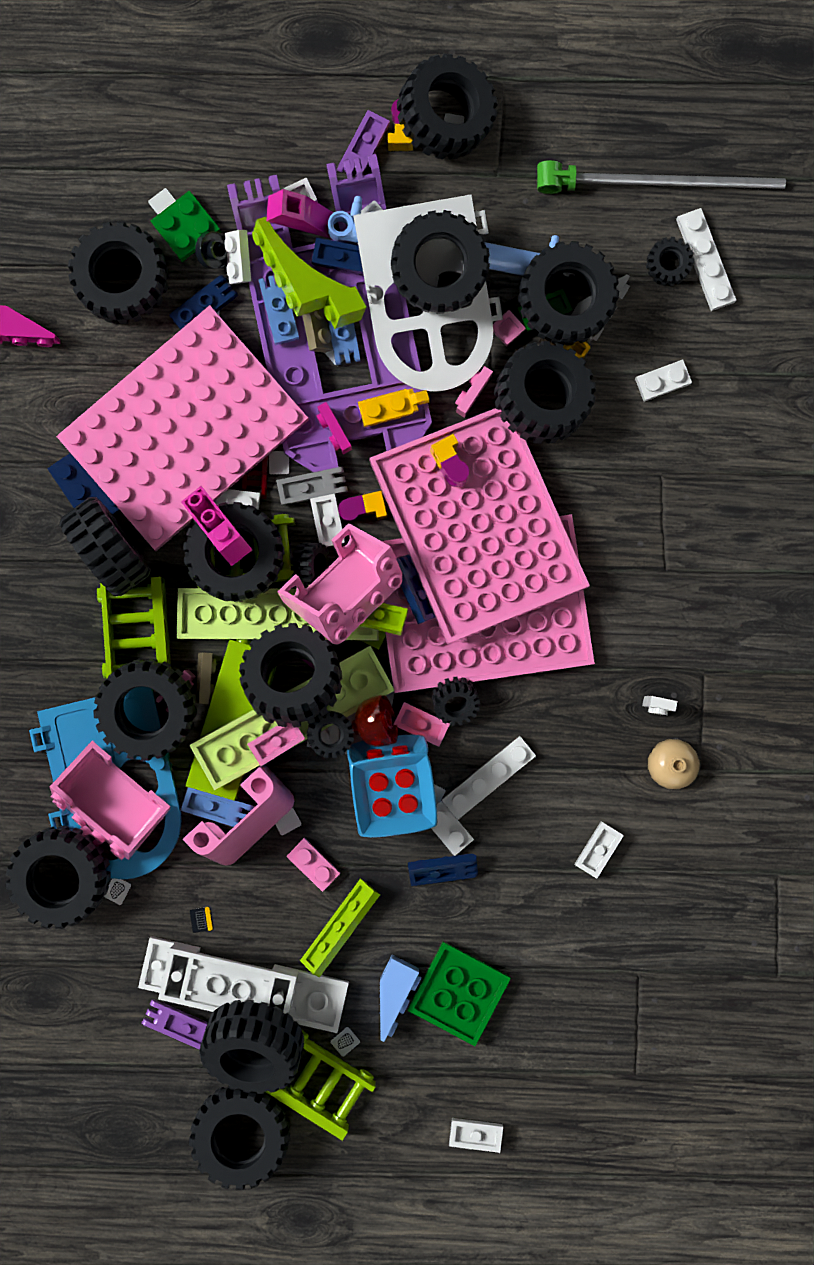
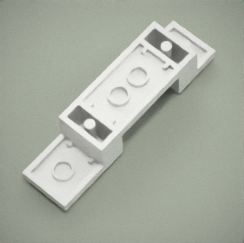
[138,936,349,1033]

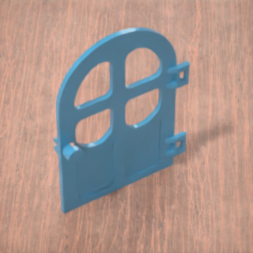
[29,686,181,879]

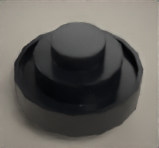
[195,231,227,269]

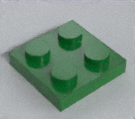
[150,191,221,262]

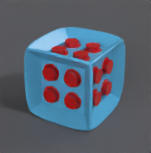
[347,734,438,838]

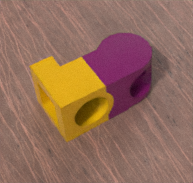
[388,99,413,151]
[430,434,469,487]
[338,491,387,523]

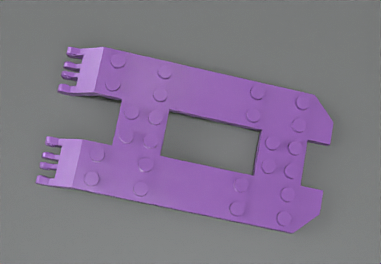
[227,154,432,472]

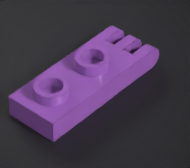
[337,110,390,177]
[142,999,207,1049]

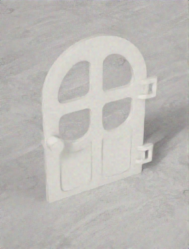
[353,195,503,391]

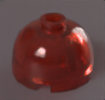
[352,695,398,747]

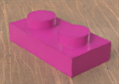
[316,402,352,455]

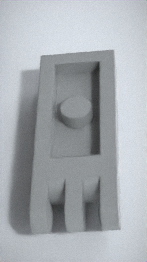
[276,467,348,506]

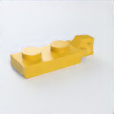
[358,388,429,428]

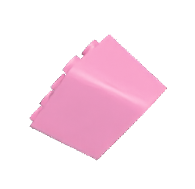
[278,523,402,645]
[50,741,170,860]
[183,765,294,866]

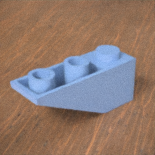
[380,955,421,1042]

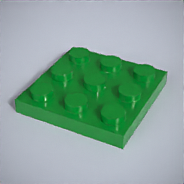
[407,941,511,1046]

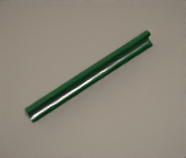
[472,298,517,327]

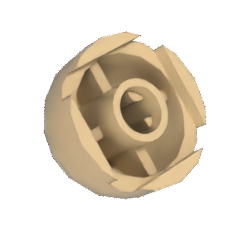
[648,739,699,789]

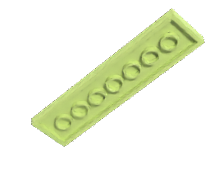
[177,588,379,641]
[190,646,395,790]

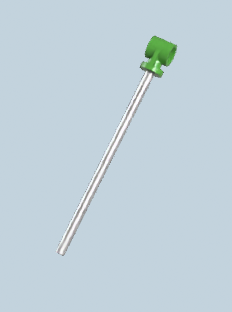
[537,161,786,194]

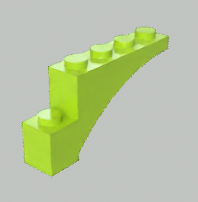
[252,217,367,329]

